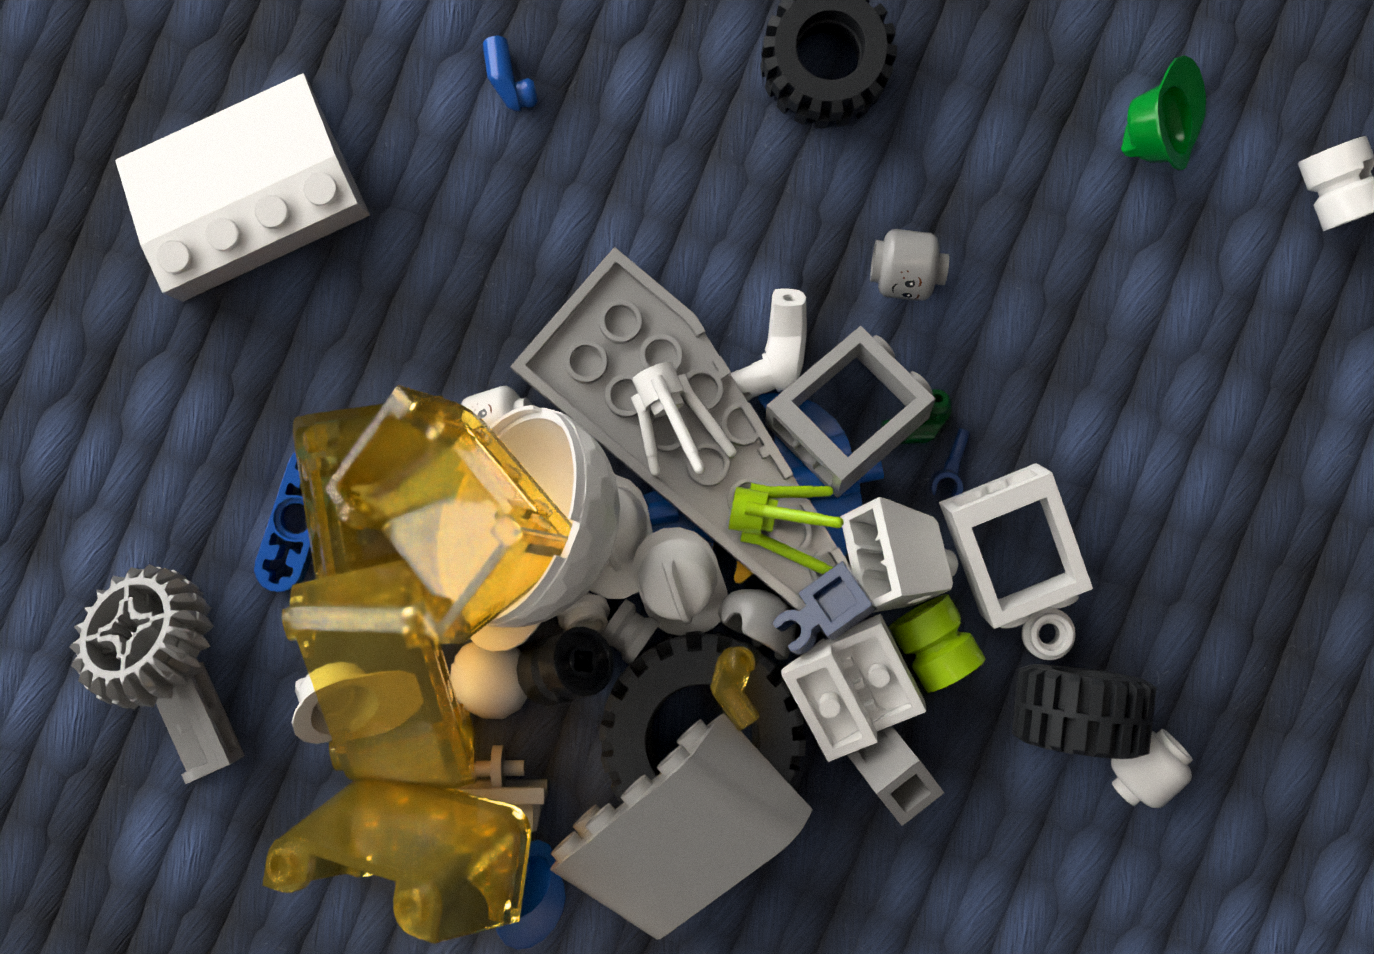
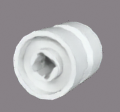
[1298,136,1374,232]

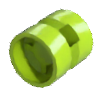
[888,594,986,693]

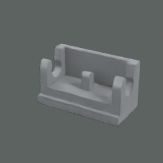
[156,662,245,784]

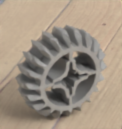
[70,564,214,710]

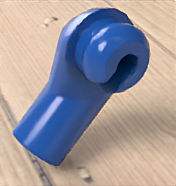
[483,36,538,111]

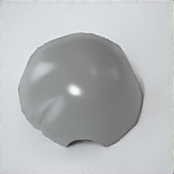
[718,589,797,661]

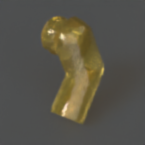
[710,646,760,731]

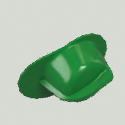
[1121,55,1206,171]

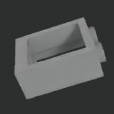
[765,326,936,498]

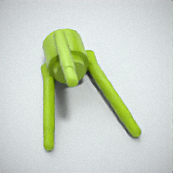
[728,483,844,574]

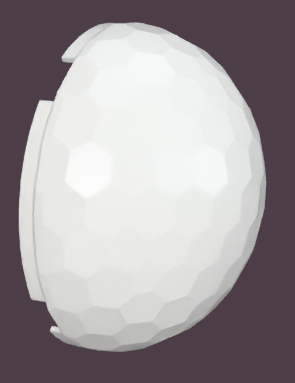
[439,405,620,627]

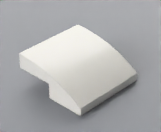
[781,614,926,762]

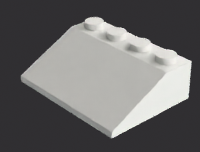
[115,73,370,302]

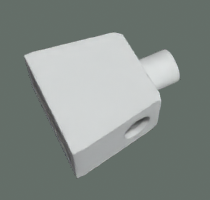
[840,497,958,612]

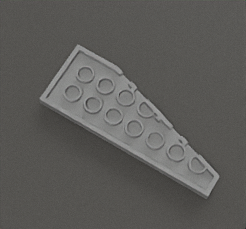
[510,247,852,635]

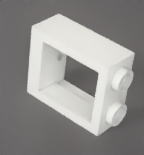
[939,463,1093,629]

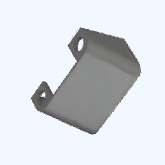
[550,712,813,940]

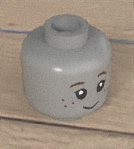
[870,229,949,301]

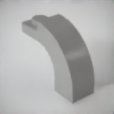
[802,638,944,826]

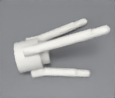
[631,361,737,477]

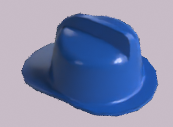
[475,837,566,950]

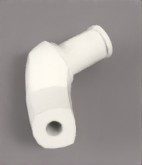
[731,289,807,401]

